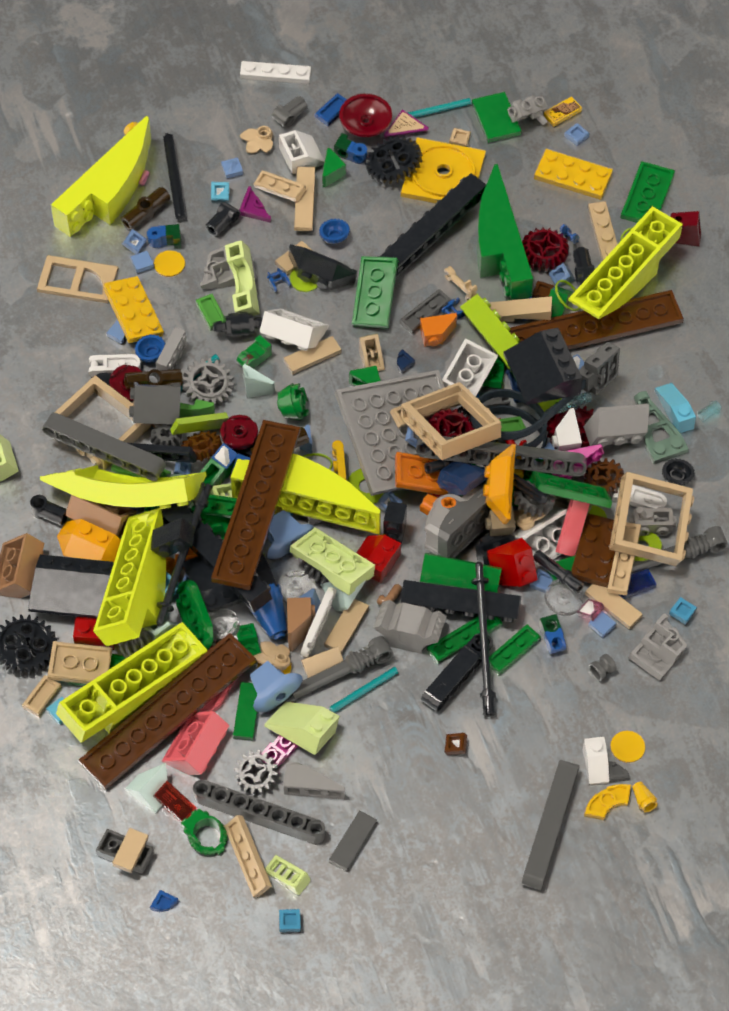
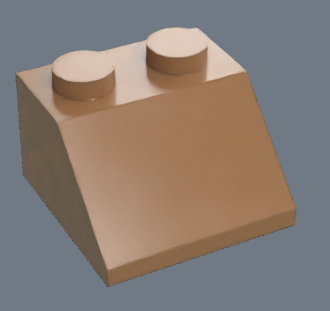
[287,597,315,652]

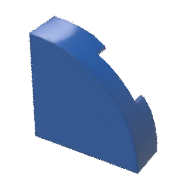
[150,890,178,912]

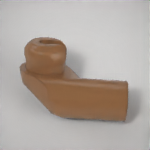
[377,584,402,605]

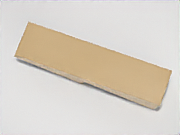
[294,167,315,231]
[489,296,552,323]

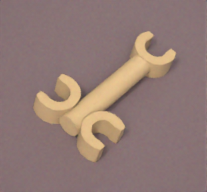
[444,266,478,301]

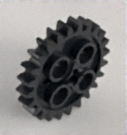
[365,135,423,185]
[0,614,57,676]

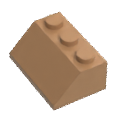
[65,495,137,537]
[0,533,44,598]

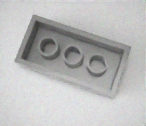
[156,327,187,371]

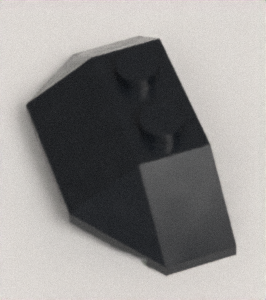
[288,244,357,290]

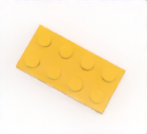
[534,149,613,200]
[103,276,164,343]

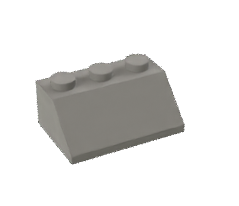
[584,404,649,447]

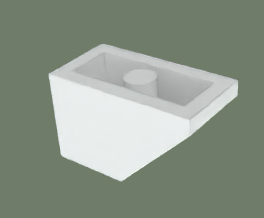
[552,408,582,451]
[583,737,609,786]

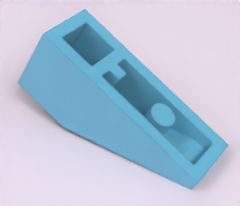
[654,383,696,433]

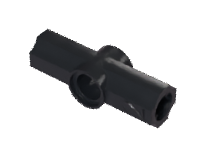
[573,247,595,286]

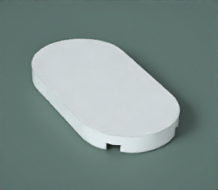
[300,586,337,658]

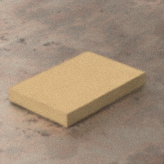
[47,641,112,684]

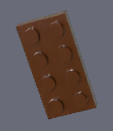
[571,513,616,588]

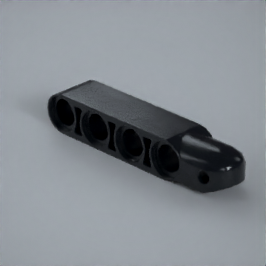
[421,633,492,712]

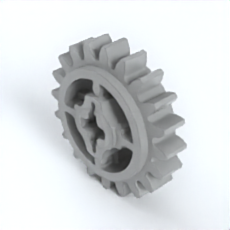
[182,358,234,407]

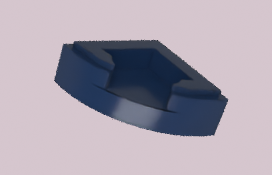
[397,349,415,374]

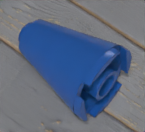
[247,584,288,641]

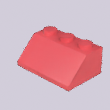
[162,711,230,775]

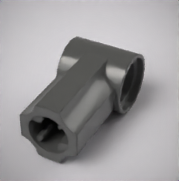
[272,96,308,128]

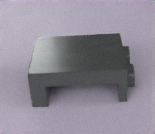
[129,382,181,424]

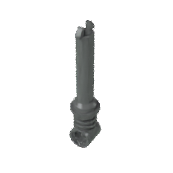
[632,526,728,573]
[288,636,394,703]

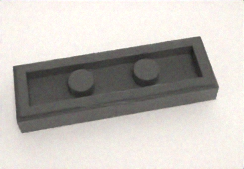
[400,289,452,334]
[329,810,377,872]

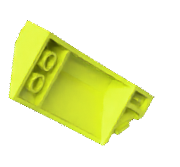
[40,465,206,509]

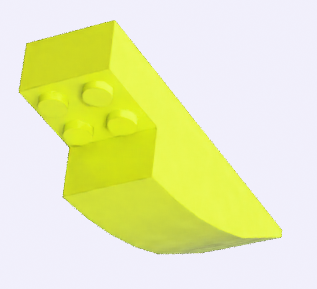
[51,116,151,237]
[568,206,683,319]
[231,454,381,535]
[93,508,166,646]
[56,622,208,743]

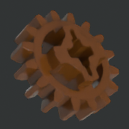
[181,430,222,462]
[583,458,624,496]

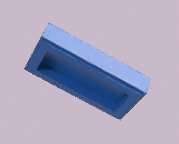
[315,93,347,126]

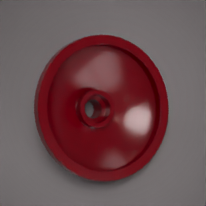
[339,93,392,137]

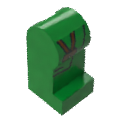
[236,335,272,369]

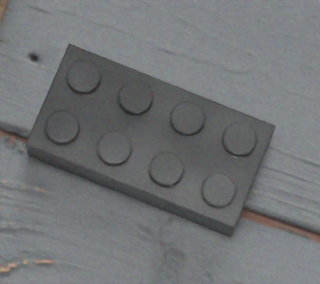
[96,829,154,874]

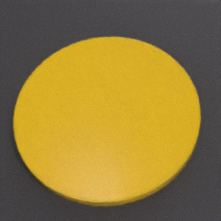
[154,250,185,277]
[610,731,645,763]

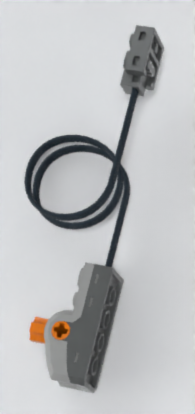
[420,342,620,558]

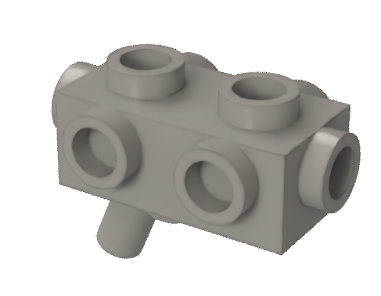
[507,95,548,126]
[629,507,676,536]

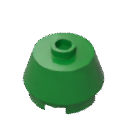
[277,383,309,420]

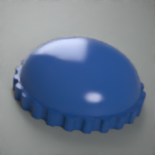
[319,218,350,244]
[134,334,165,363]

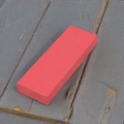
[555,499,590,557]

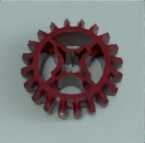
[522,227,569,273]
[428,408,475,452]

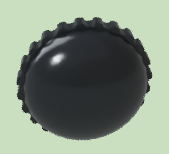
[662,458,695,486]

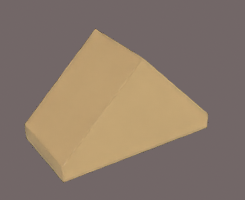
[359,333,385,371]

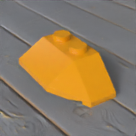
[483,444,516,524]
[57,519,121,562]

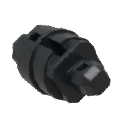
[213,312,263,337]

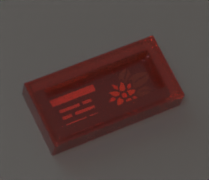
[153,780,197,822]

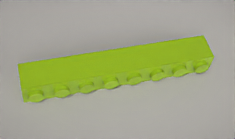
[460,293,562,412]

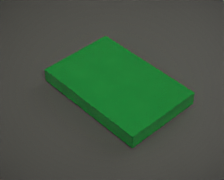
[472,92,521,143]

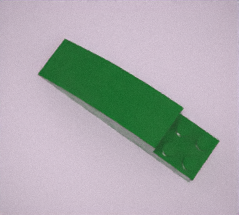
[477,164,533,301]

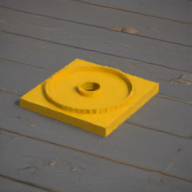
[401,137,486,203]

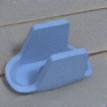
[267,510,314,560]
[250,661,303,713]

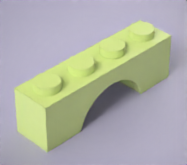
[225,240,260,316]

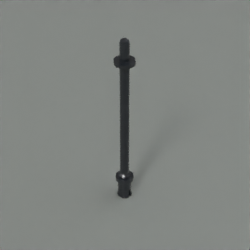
[156,482,213,626]
[471,562,496,716]

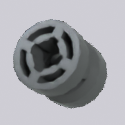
[589,654,617,681]

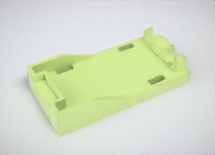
[290,527,375,595]

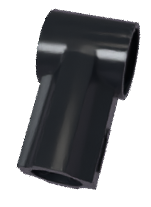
[205,201,240,236]
[30,494,67,525]

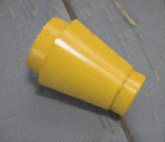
[632,781,658,812]

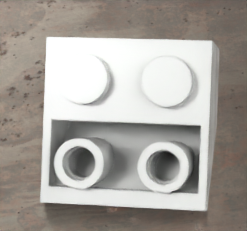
[279,130,325,175]

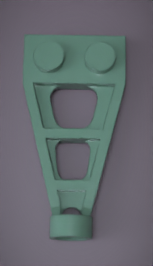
[634,391,689,464]

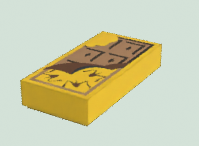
[543,96,582,127]

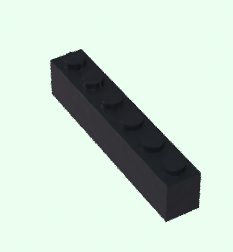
[401,580,522,623]

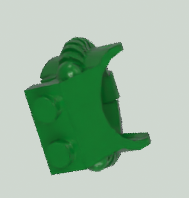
[181,808,227,856]

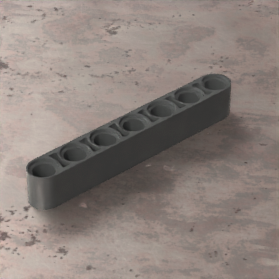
[42,412,167,481]
[521,760,580,890]
[193,779,326,845]

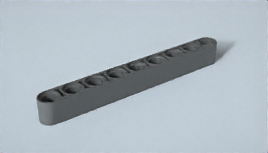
[416,436,587,477]

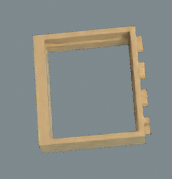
[54,376,151,470]
[401,382,502,460]
[609,472,694,566]

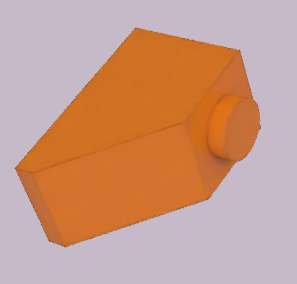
[420,313,457,347]

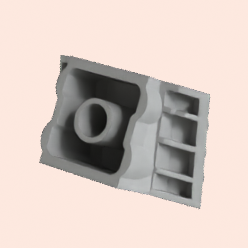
[373,600,446,654]

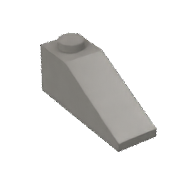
[284,763,345,800]

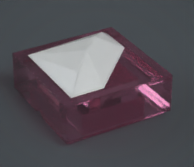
[577,599,605,621]

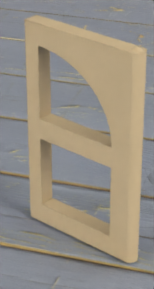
[37,255,119,303]

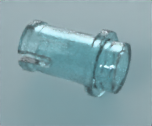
[697,400,722,422]

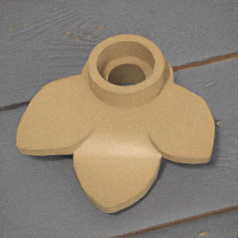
[240,126,273,154]
[513,509,546,530]
[254,641,290,671]

